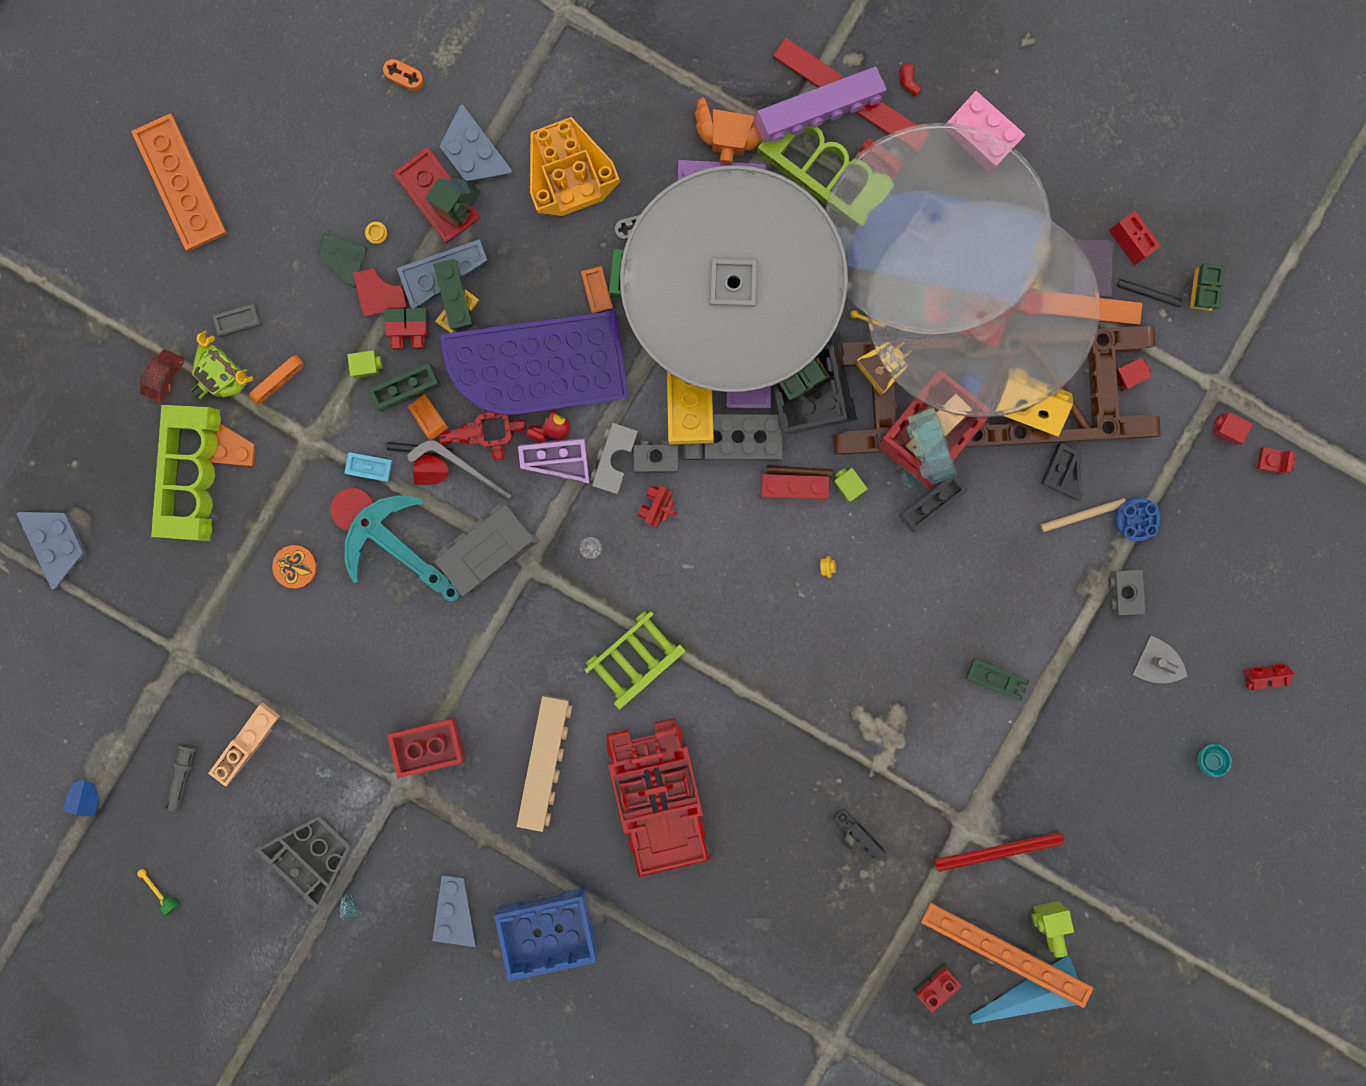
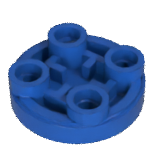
[1115,497,1161,541]

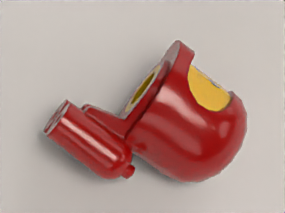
[526,409,571,442]

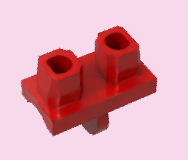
[638,486,677,528]

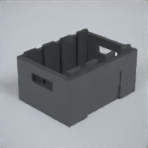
[435,504,540,597]

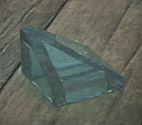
[340,893,360,920]

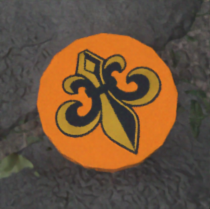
[272,545,318,589]

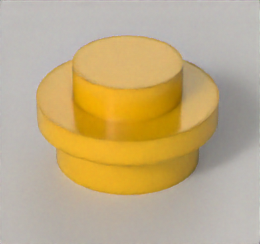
[365,222,387,244]
[820,556,836,578]

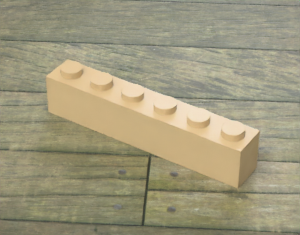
[517,694,573,832]

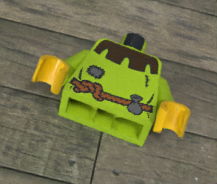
[191,331,253,399]

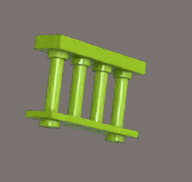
[585,611,686,710]

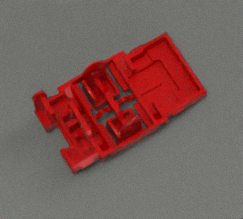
[606,718,709,877]

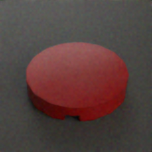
[330,488,374,531]

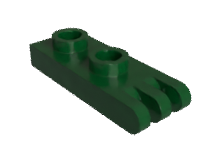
[966,658,1029,701]

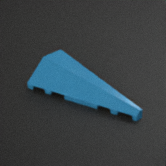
[970,955,1078,1024]

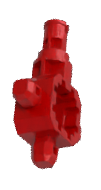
[439,410,526,461]

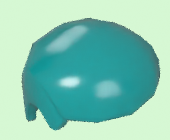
[1197,744,1232,778]

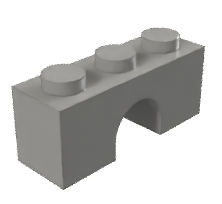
[590,423,638,495]

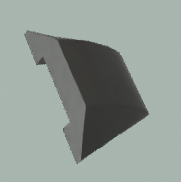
[254,816,351,911]

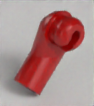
[899,63,922,97]

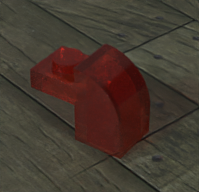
[140,349,184,403]

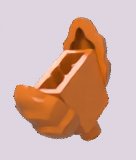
[695,97,763,165]

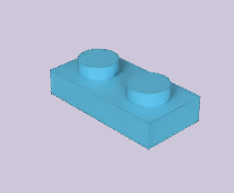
[344,452,393,482]

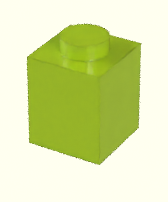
[347,351,383,379]
[833,468,867,503]

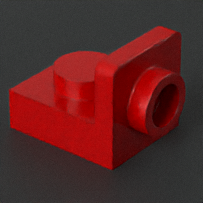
[1257,447,1296,474]

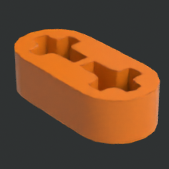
[383,59,424,91]

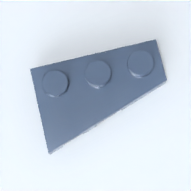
[432,874,477,947]

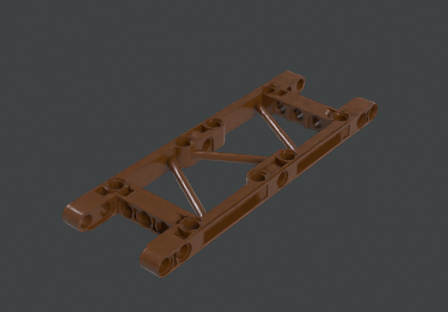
[833,326,1161,455]

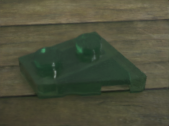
[318,234,368,288]

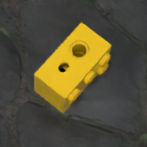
[995,369,1073,437]

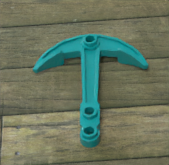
[344,495,460,601]

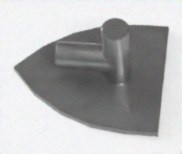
[1132,635,1188,684]

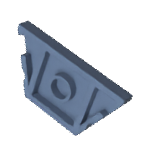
[440,104,513,183]
[16,512,86,590]

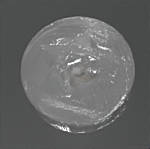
[580,537,602,559]

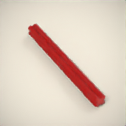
[935,832,1064,872]

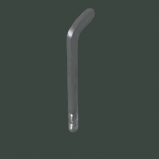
[407,440,512,501]

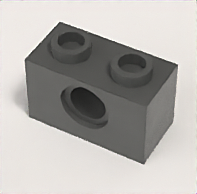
[634,441,678,473]
[1108,570,1145,615]

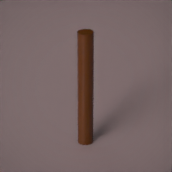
[766,465,833,478]

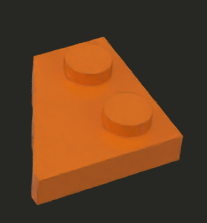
[209,423,256,467]

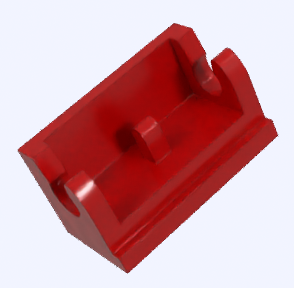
[1109,211,1161,265]

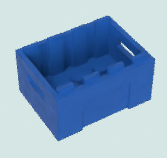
[494,887,599,982]

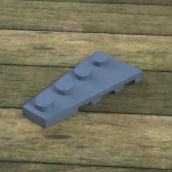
[397,239,488,308]

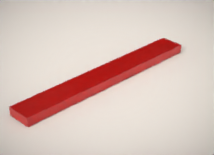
[773,38,931,154]

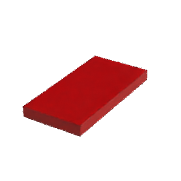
[393,147,481,244]

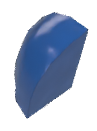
[63,780,98,816]

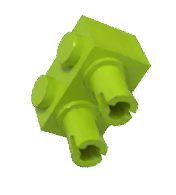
[1031,901,1074,957]

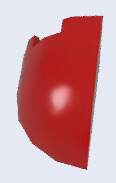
[413,454,449,485]

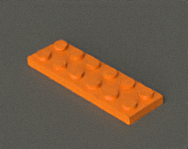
[131,113,228,252]

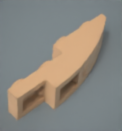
[208,703,280,787]

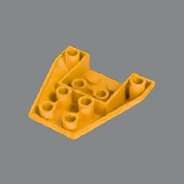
[530,117,620,216]

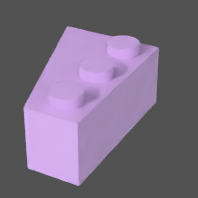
[518,437,590,483]

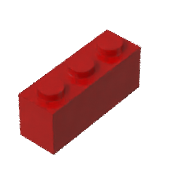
[761,474,829,500]

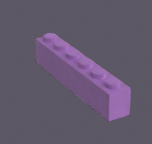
[754,66,887,144]

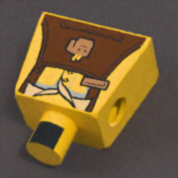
[855,342,911,395]

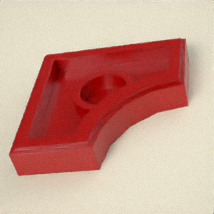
[353,268,407,316]

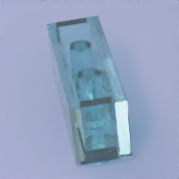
[907,407,958,485]

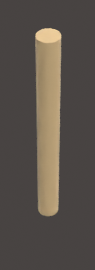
[1040,498,1126,533]

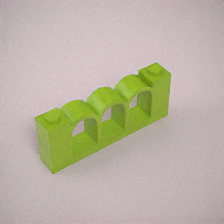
[757,126,895,229]
[151,405,221,541]

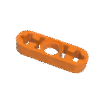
[249,355,305,405]

